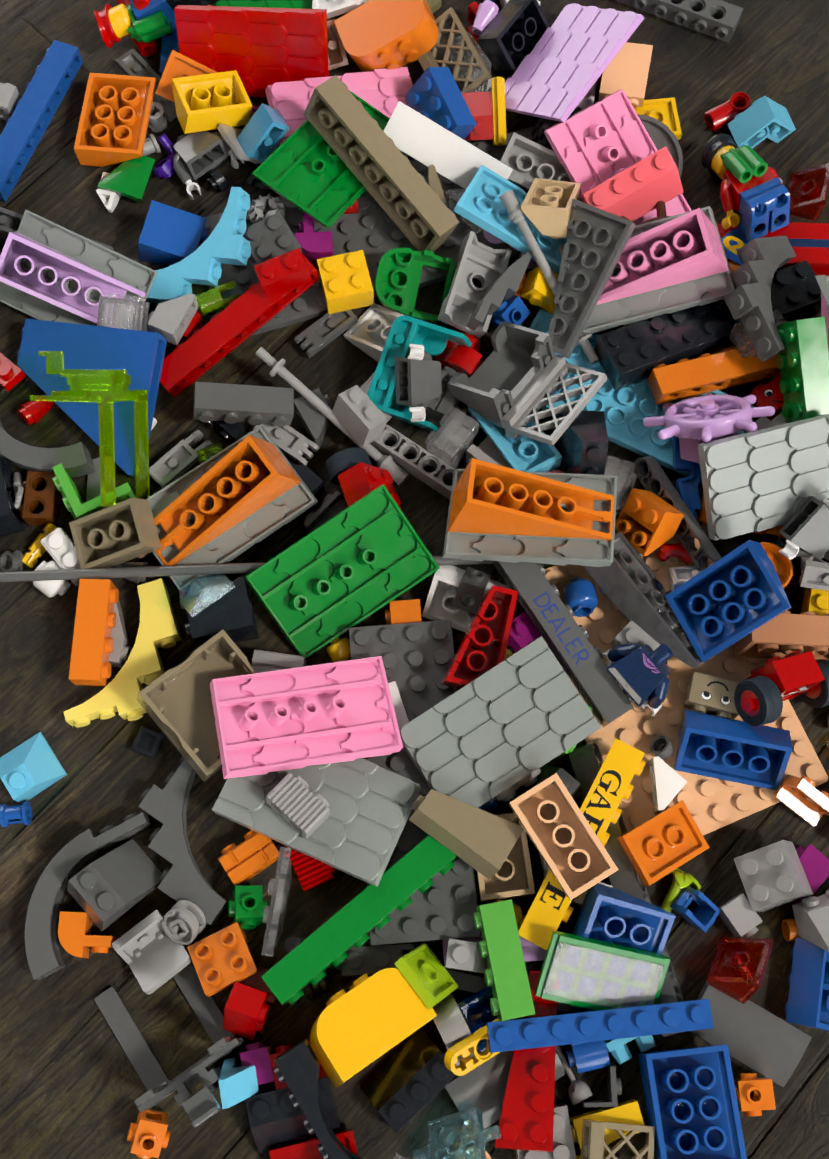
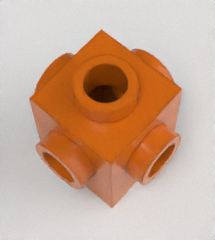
[734,1073,776,1116]
[127,1109,170,1159]

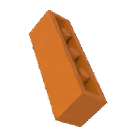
[69,579,119,686]

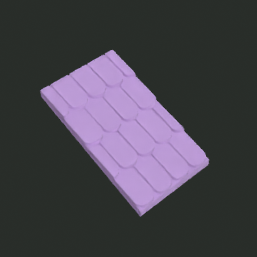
[505,3,644,123]

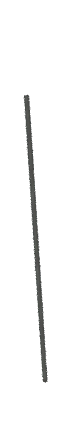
[0,551,642,582]

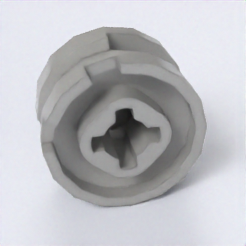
[162,900,206,945]

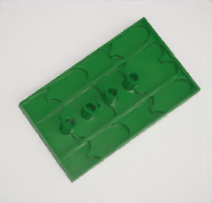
[252,90,403,229]
[244,484,440,658]

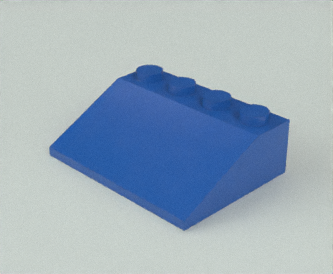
[665,540,791,662]
[557,883,676,1007]
[638,1044,747,1159]

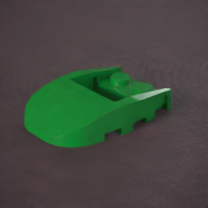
[375,248,457,323]

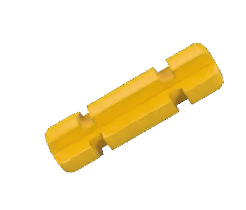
[21,523,57,568]

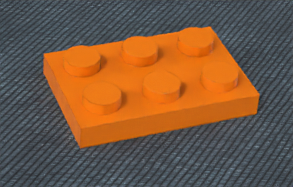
[155,50,218,103]
[618,800,710,887]

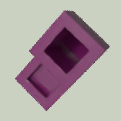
[294,212,334,265]

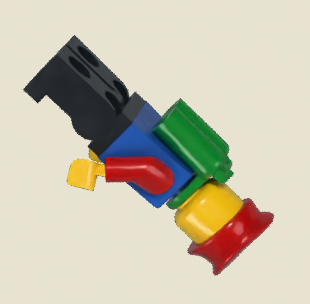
[93,0,220,48]

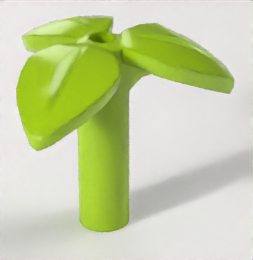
[661,868,701,912]

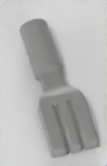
[13,472,24,508]

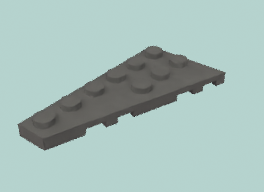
[548,198,636,359]

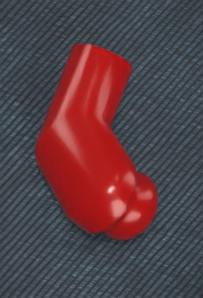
[656,544,692,566]

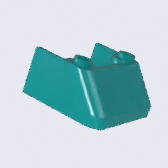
[367,315,472,434]

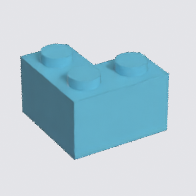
[727,96,796,149]

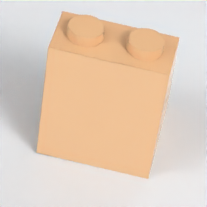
[599,42,653,108]

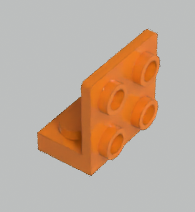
[187,922,257,997]

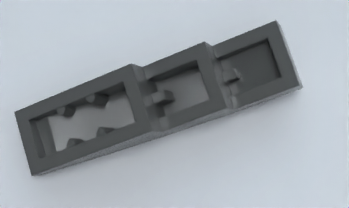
[466,251,532,331]

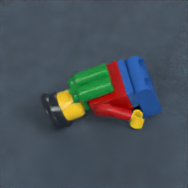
[702,134,790,242]

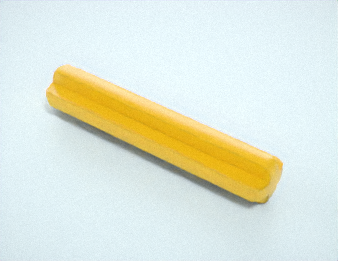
[491,77,507,146]

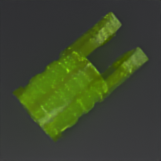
[195,280,241,315]

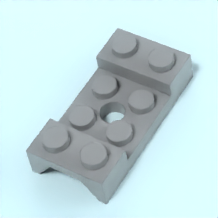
[438,231,512,338]

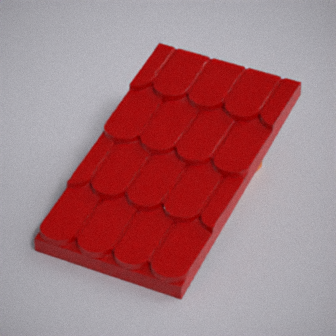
[174,5,329,98]

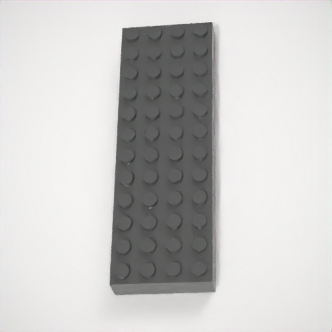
[349,620,480,946]

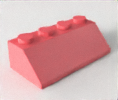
[579,146,683,222]

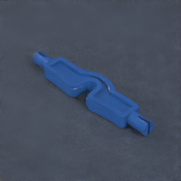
[671,436,701,523]

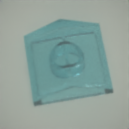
[180,574,235,618]

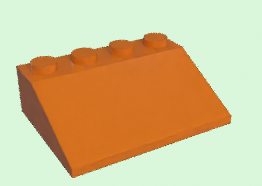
[74,73,157,167]

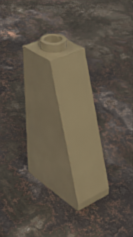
[409,789,524,879]

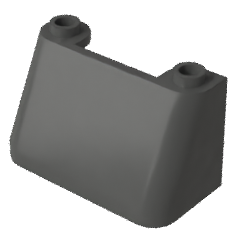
[447,321,555,429]

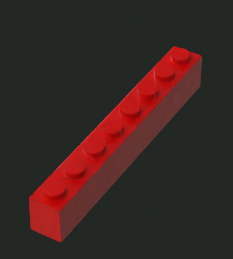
[160,254,320,398]

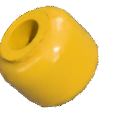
[326,637,351,662]

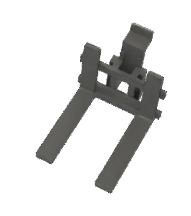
[95,962,245,1127]

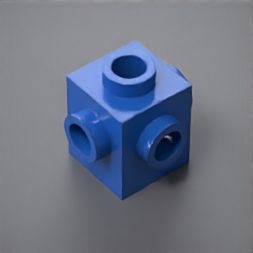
[491,295,530,329]

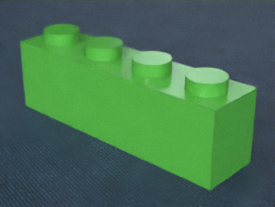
[473,899,535,1021]

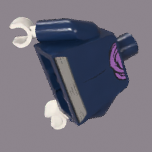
[602,643,673,717]

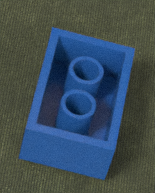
[404,67,477,140]

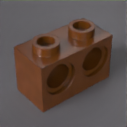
[20,471,62,527]

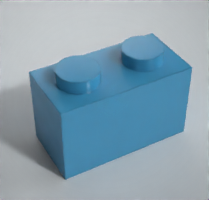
[237,103,290,163]

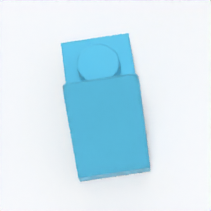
[218,1058,259,1109]

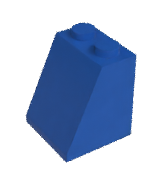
[138,200,209,266]

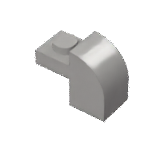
[432,994,480,1066]

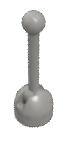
[556,1045,593,1105]

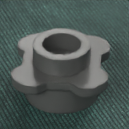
[0,550,23,572]

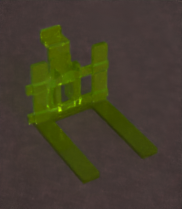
[30,351,150,507]

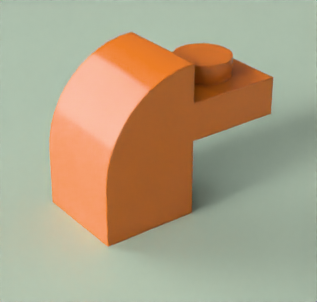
[58,911,118,958]

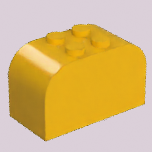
[310,968,437,1088]

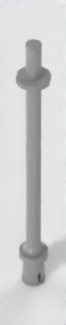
[499,190,599,364]
[255,347,408,486]

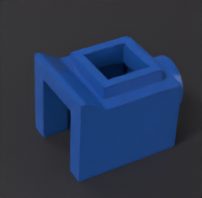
[670,886,721,933]

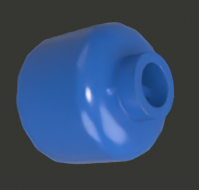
[562,578,598,617]

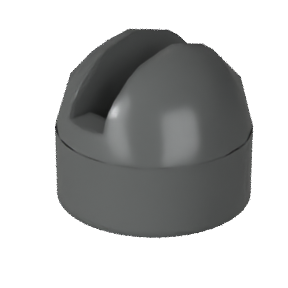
[650,736,674,759]

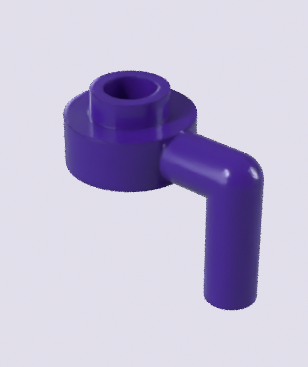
[152,133,176,179]

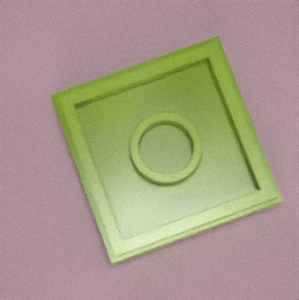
[394,942,458,1010]

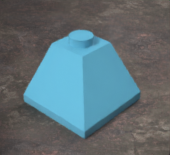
[0,732,67,804]

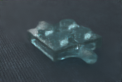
[412,1107,501,1159]

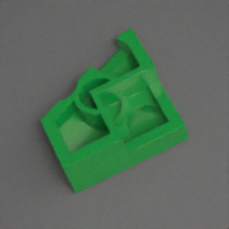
[97,155,155,203]

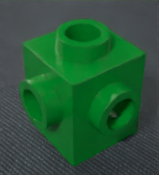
[228,885,268,930]

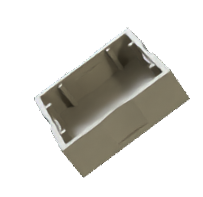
[137,630,256,782]

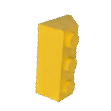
[172,70,252,134]

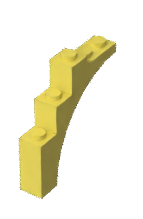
[64,578,182,728]

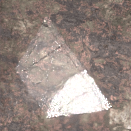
[261,847,292,957]

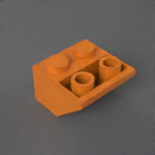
[615,488,684,556]

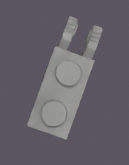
[147,430,213,489]

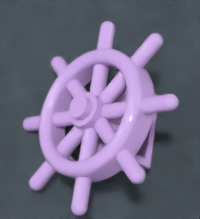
[643,393,775,464]

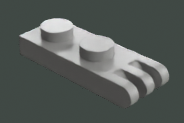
[253,424,319,465]

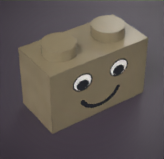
[683,671,739,719]

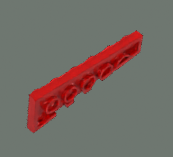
[495,971,558,1152]

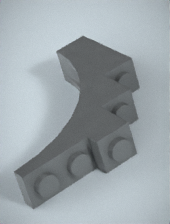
[724,236,796,362]
[138,756,228,926]

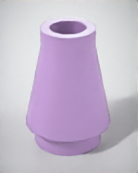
[471,0,499,36]

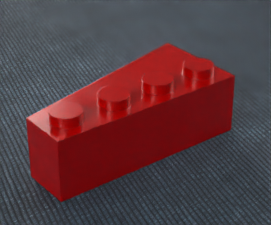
[441,585,518,689]

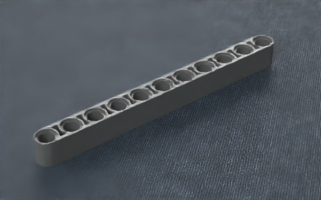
[569,742,684,1037]

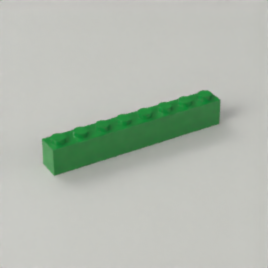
[261,835,456,1005]

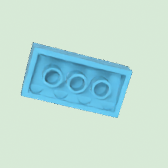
[468,406,562,472]

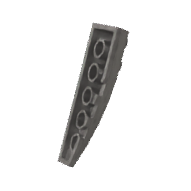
[583,531,702,669]

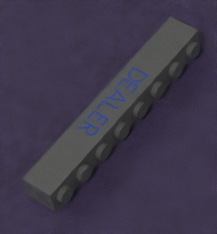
[492,561,633,727]

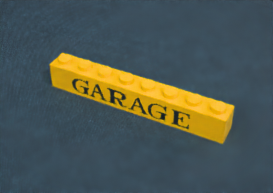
[518,738,646,951]

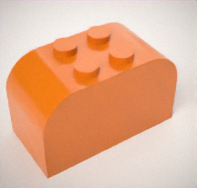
[334,0,439,72]

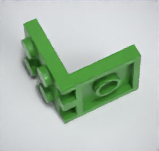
[52,463,136,520]

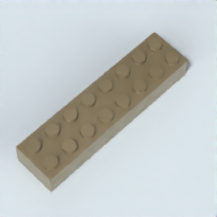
[303,75,459,252]

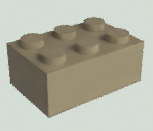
[69,497,162,569]

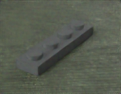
[116,48,177,122]

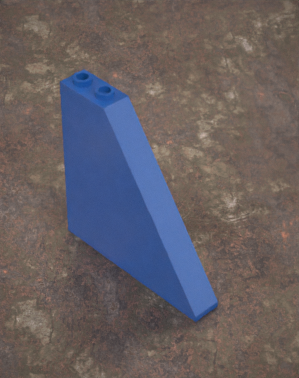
[17,319,167,480]

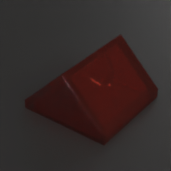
[788,163,829,221]
[706,938,774,1004]

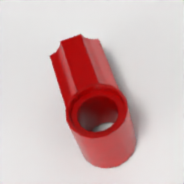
[704,92,750,131]

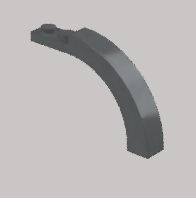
[0,420,95,478]
[25,812,152,980]

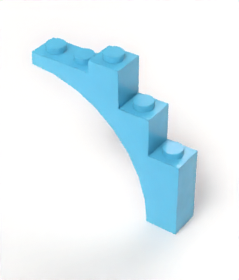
[145,187,251,303]

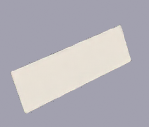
[384,101,513,189]

